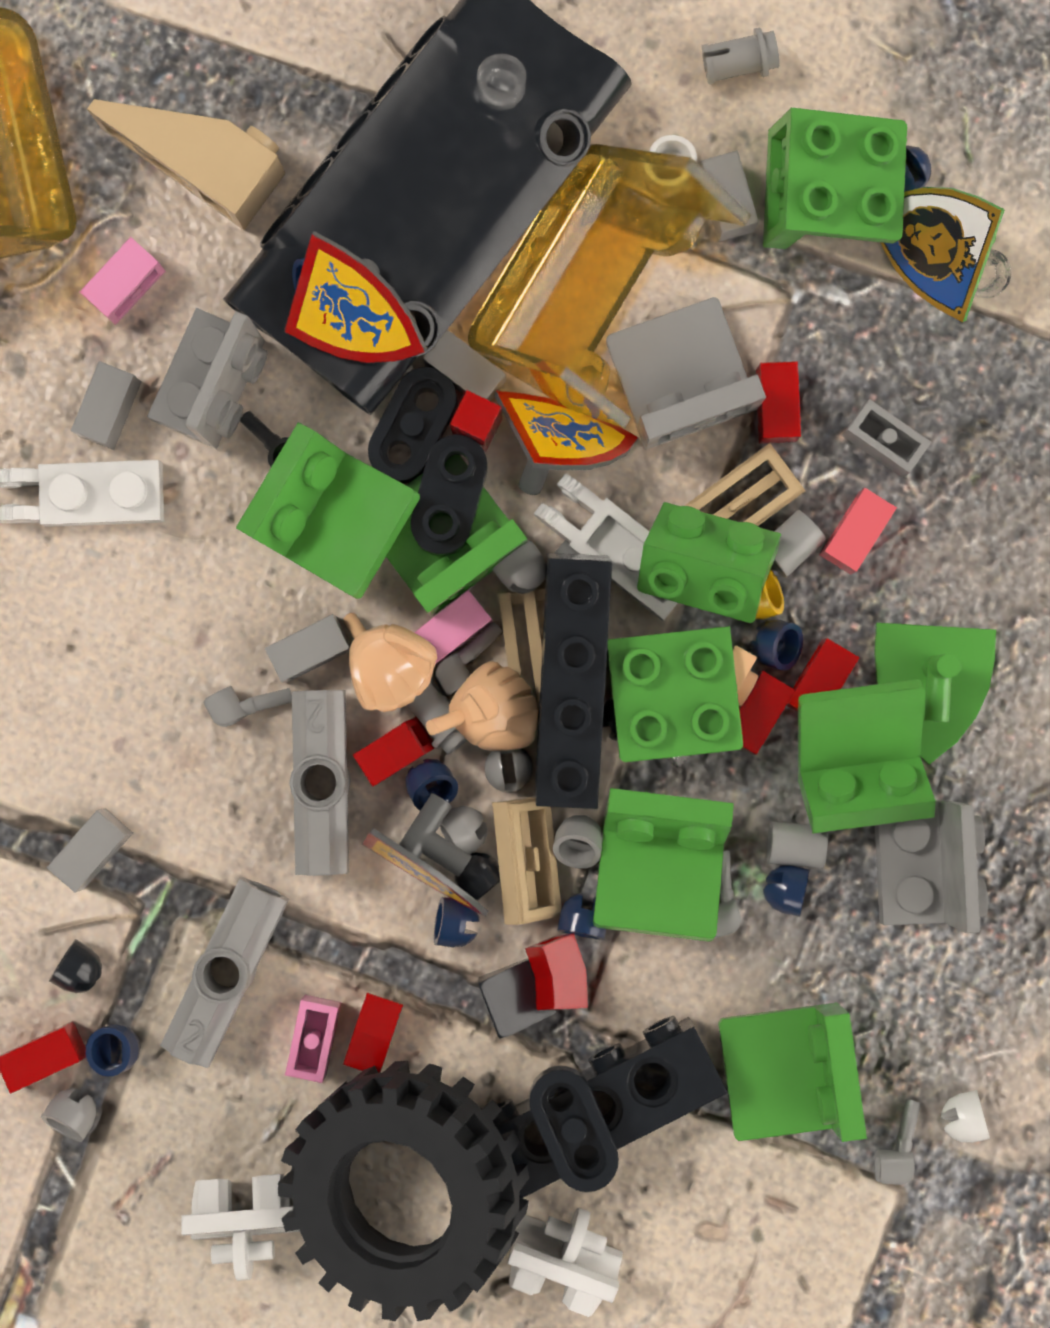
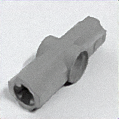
[289,690,351,876]
[160,877,289,1068]

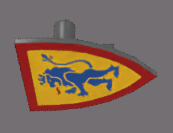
[284,231,427,363]
[494,390,639,495]
[362,794,489,917]

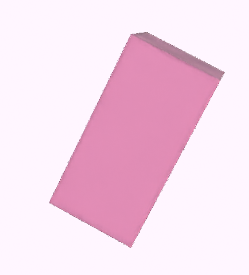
[80,237,165,325]
[414,590,493,667]
[285,995,342,1083]

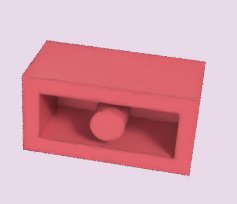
[819,488,897,575]

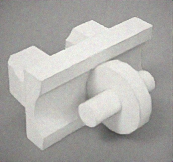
[181,1174,300,1281]
[507,1208,623,1317]

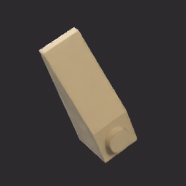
[87,99,286,230]

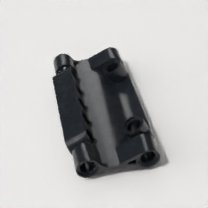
[223,0,632,415]

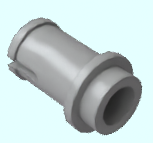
[702,27,780,84]
[407,677,467,755]

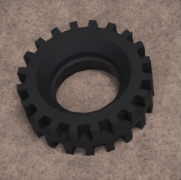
[278,1061,529,1321]

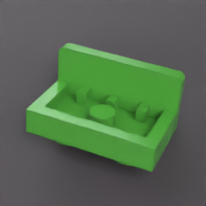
[637,502,781,623]

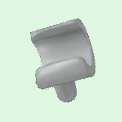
[434,622,503,697]
[204,686,292,727]
[715,851,741,938]
[874,1099,921,1185]

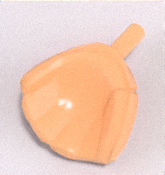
[343,613,437,712]
[426,661,539,751]

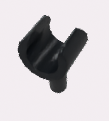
[240,411,289,467]

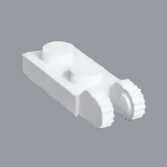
[0,460,164,527]
[534,474,677,621]

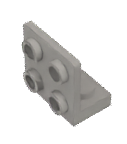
[606,297,766,450]
[147,308,267,449]
[875,800,988,933]

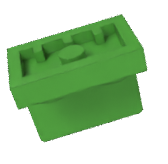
[763,107,907,249]
[236,422,420,599]
[386,454,527,618]
[606,626,743,762]
[798,679,936,834]
[593,788,734,942]
[718,1002,867,1142]

